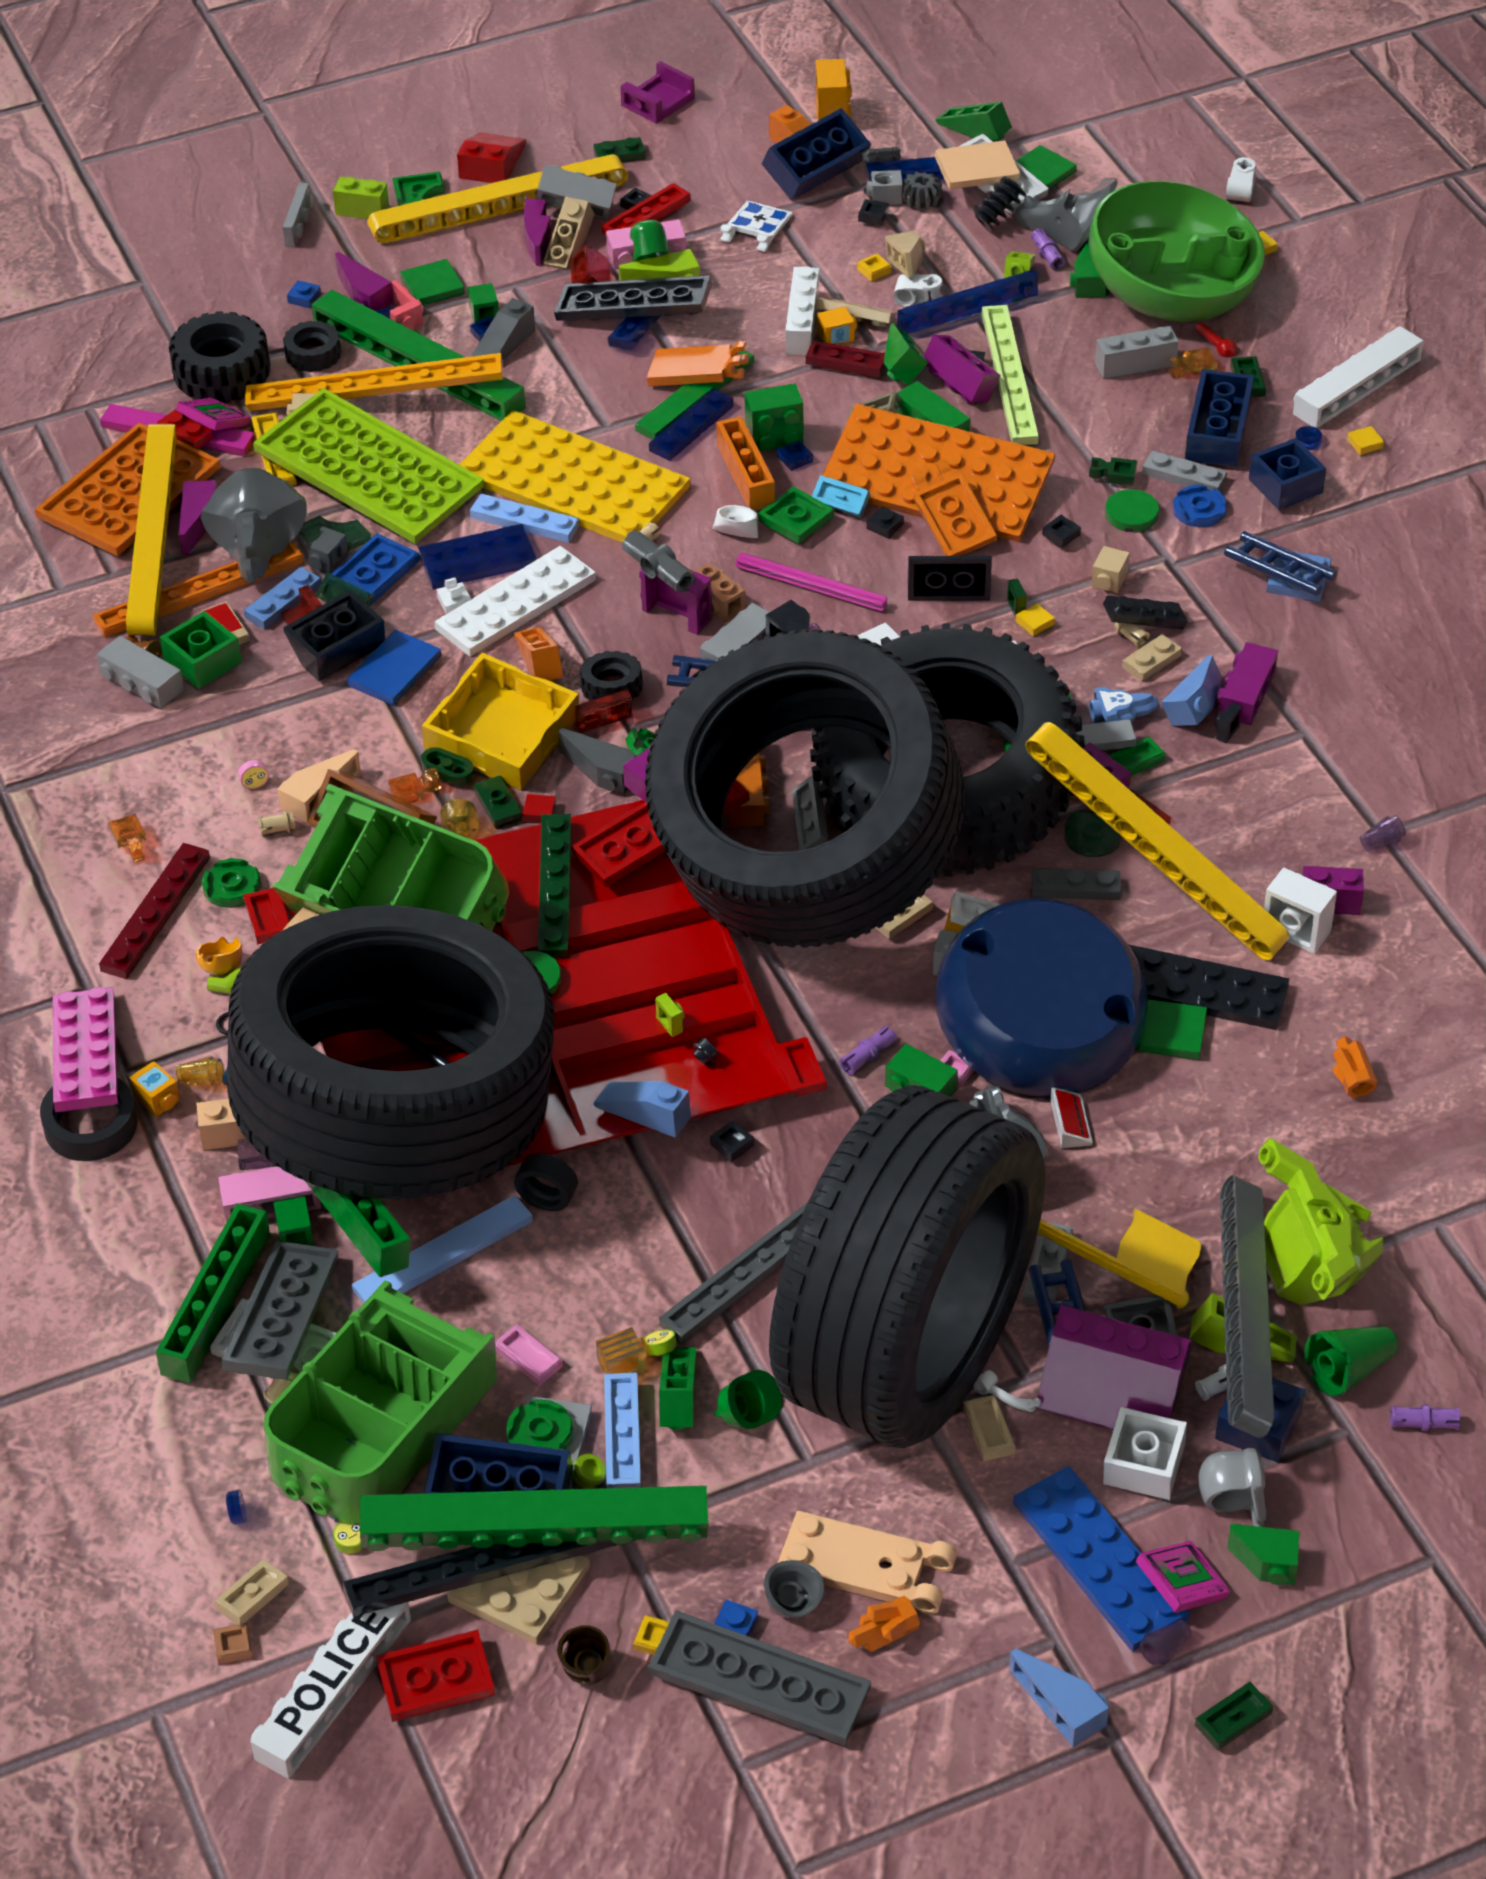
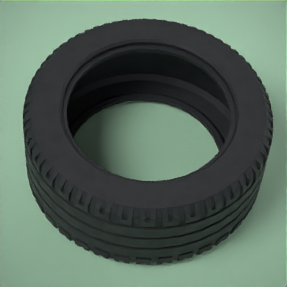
[645,629,965,948]
[227,905,555,1199]
[769,1085,1045,1448]

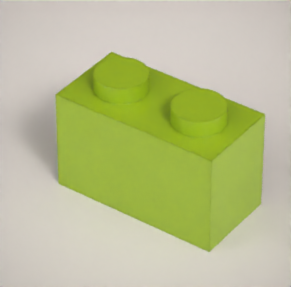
[333,176,390,219]

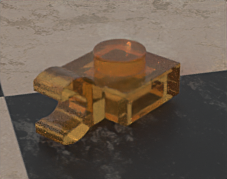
[1168,347,1218,379]
[388,768,441,803]
[108,814,146,863]

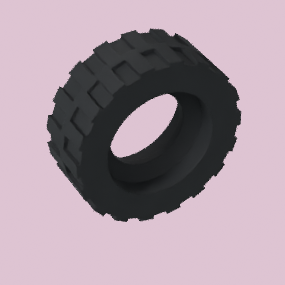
[283,321,341,372]
[580,651,643,706]

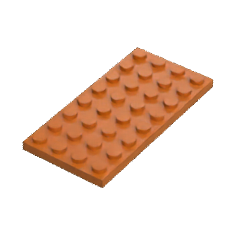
[822,403,1056,543]

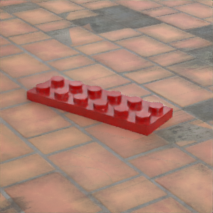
[571,780,750,887]

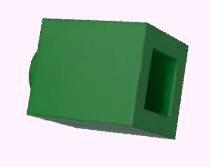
[467,283,499,325]
[273,1197,314,1246]

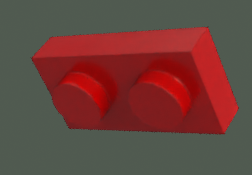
[157,409,213,449]

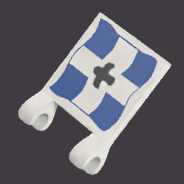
[721,200,792,252]

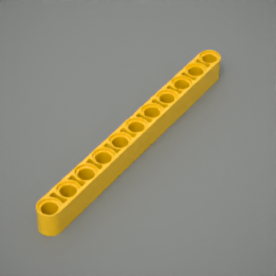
[367,155,628,244]
[126,424,177,636]
[1025,722,1289,960]

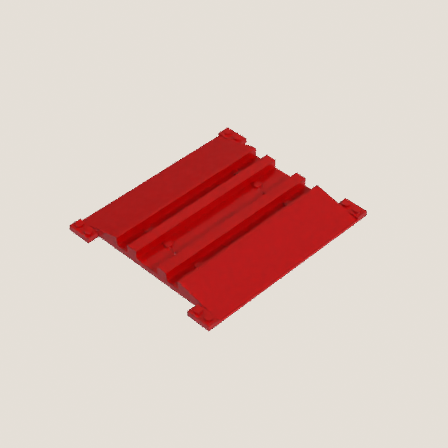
[243,800,827,1166]

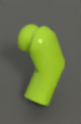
[207,968,241,994]

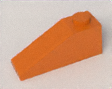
[769,105,811,143]
[514,627,563,683]

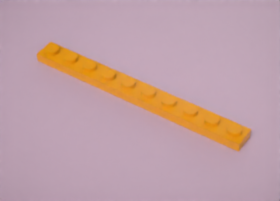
[245,353,503,412]

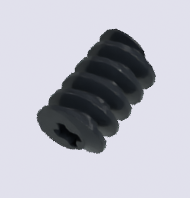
[973,176,1026,232]

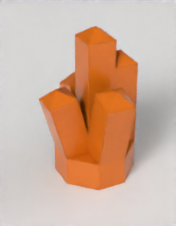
[1332,1036,1377,1098]
[849,1596,920,1652]

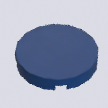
[1172,485,1227,527]

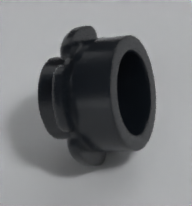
[692,1037,720,1066]

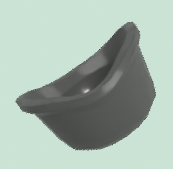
[764,1560,824,1619]

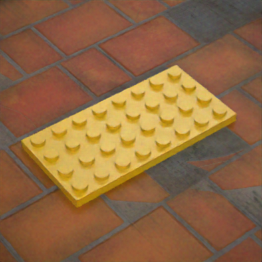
[459,410,691,543]

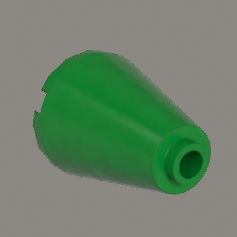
[1304,1325,1398,1396]

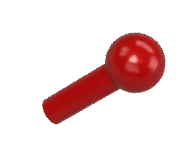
[1195,322,1237,357]

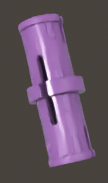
[1031,228,1065,270]
[840,1026,897,1075]
[1390,1404,1460,1431]

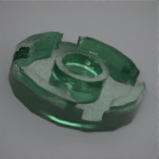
[1064,809,1122,857]

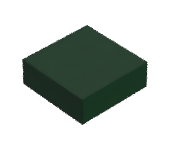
[1007,578,1027,617]

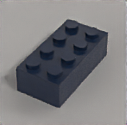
[761,108,871,200]
[1185,369,1254,467]
[424,1433,573,1494]

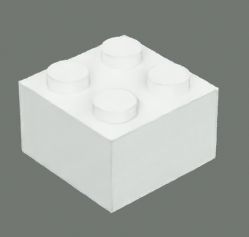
[1264,867,1337,954]
[1103,1407,1187,1500]

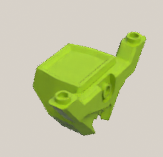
[1259,1138,1383,1305]

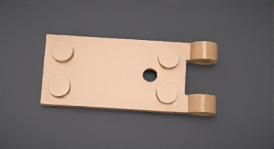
[778,1510,958,1614]

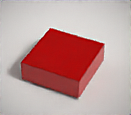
[522,794,556,823]

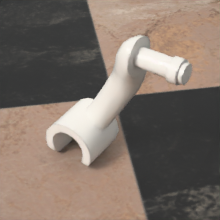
[973,1370,1041,1412]

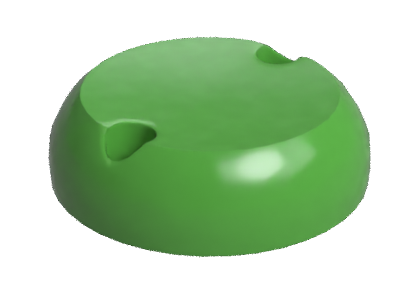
[1089,181,1265,322]

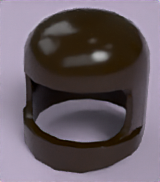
[557,1625,612,1685]

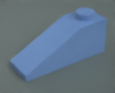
[1161,655,1223,726]
[593,1081,691,1137]
[1009,1649,1109,1747]

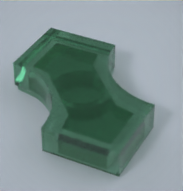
[299,515,371,551]

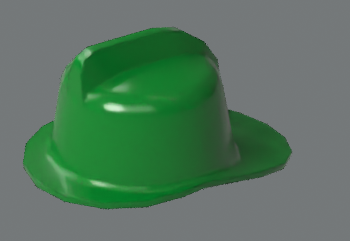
[713,1369,782,1430]

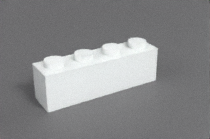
[785,266,819,356]

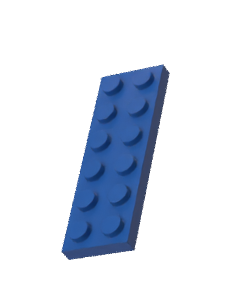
[1013,1466,1190,1652]

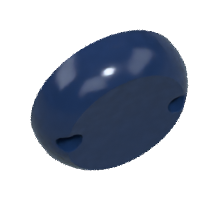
[935,898,1148,1097]

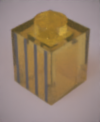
[596,1327,649,1374]

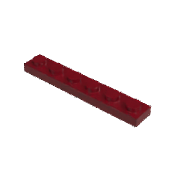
[99,843,210,980]

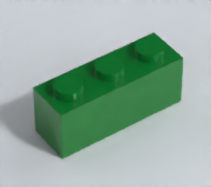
[896,381,971,432]

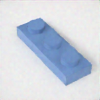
[244,567,322,630]

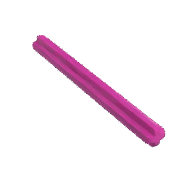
[736,552,888,612]

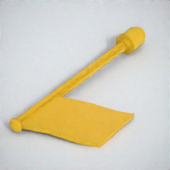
[1037,1208,1201,1309]

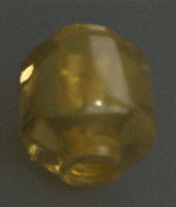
[440,798,479,839]

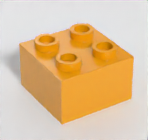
[816,59,852,120]

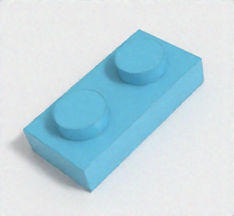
[812,475,871,518]

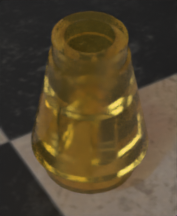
[176,1056,224,1087]

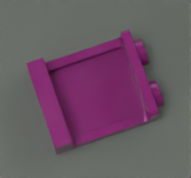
[620,61,695,124]
[639,568,712,635]

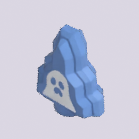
[1089,687,1159,723]

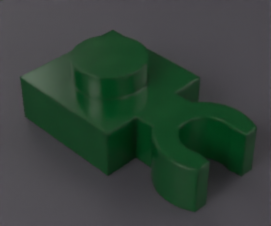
[1089,457,1138,486]

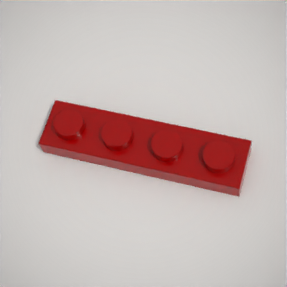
[601,183,691,236]

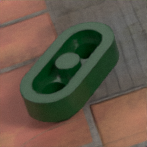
[421,747,474,786]

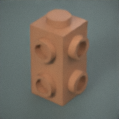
[695,562,746,623]

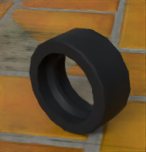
[514,1153,578,1211]

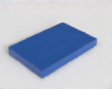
[326,533,420,606]
[347,629,441,706]

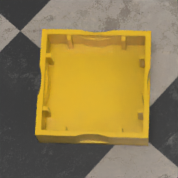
[422,653,580,791]

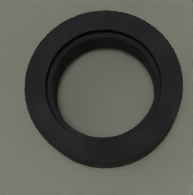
[40,1077,138,1161]

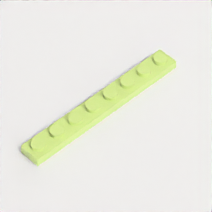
[982,305,1039,445]

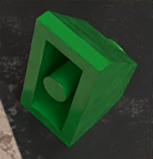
[1227,1523,1300,1585]

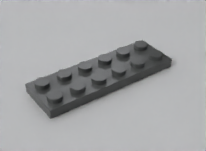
[222,1241,339,1380]
[648,1610,871,1746]

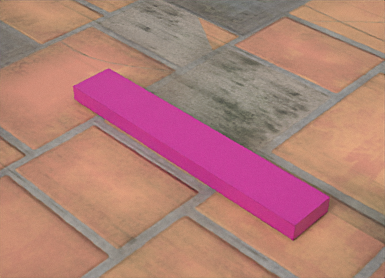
[100,404,255,456]

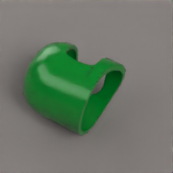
[629,220,670,262]

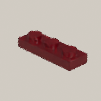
[806,340,885,377]

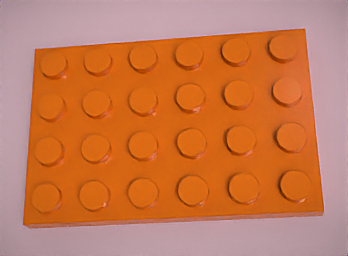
[35,422,221,556]

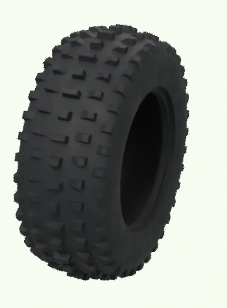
[810,623,1085,877]

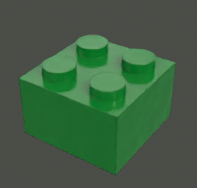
[744,383,804,452]
[160,611,242,689]

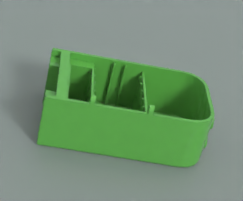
[272,784,509,931]
[264,1280,497,1524]

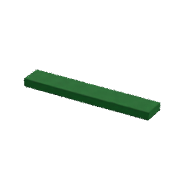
[635,346,754,441]

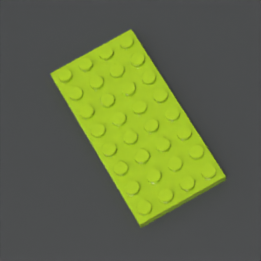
[253,388,484,544]

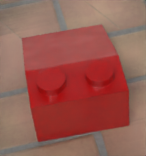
[457,132,527,183]

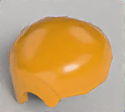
[195,936,242,976]

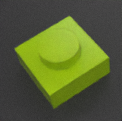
[656,993,684,1037]

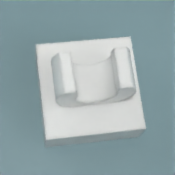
[436,577,471,614]

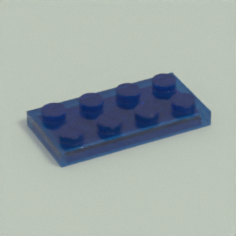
[418,524,537,590]

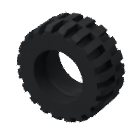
[169,311,271,403]

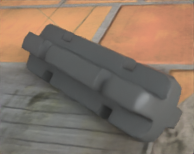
[861,147,901,163]

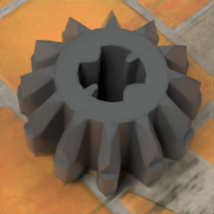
[902,171,943,210]

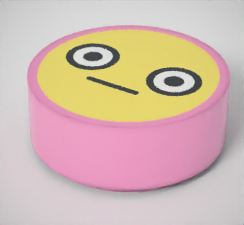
[238,760,269,789]

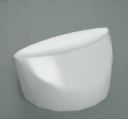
[712,505,758,538]

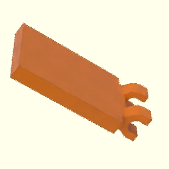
[647,341,749,386]
[912,459,997,556]

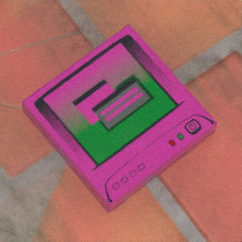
[176,398,251,431]
[1136,1541,1231,1613]

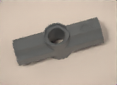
[622,530,695,593]

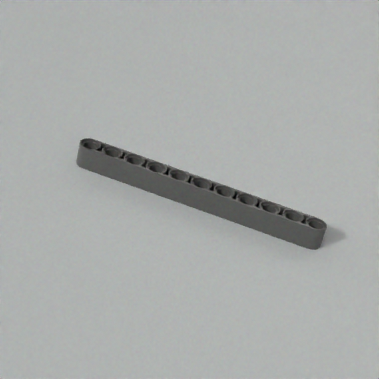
[1220,1175,1274,1439]

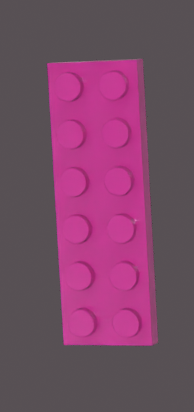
[53,987,118,1112]

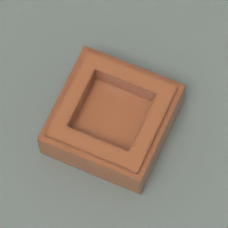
[213,1623,253,1665]

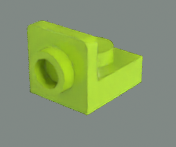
[1003,251,1036,284]

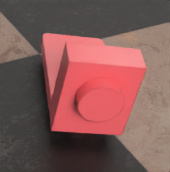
[390,280,424,330]

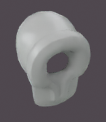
[1198,1448,1267,1527]

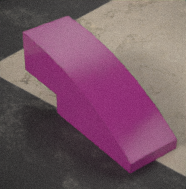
[524,198,551,266]

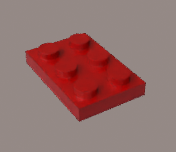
[376,1630,495,1722]

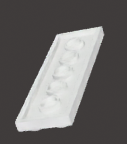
[434,546,596,657]

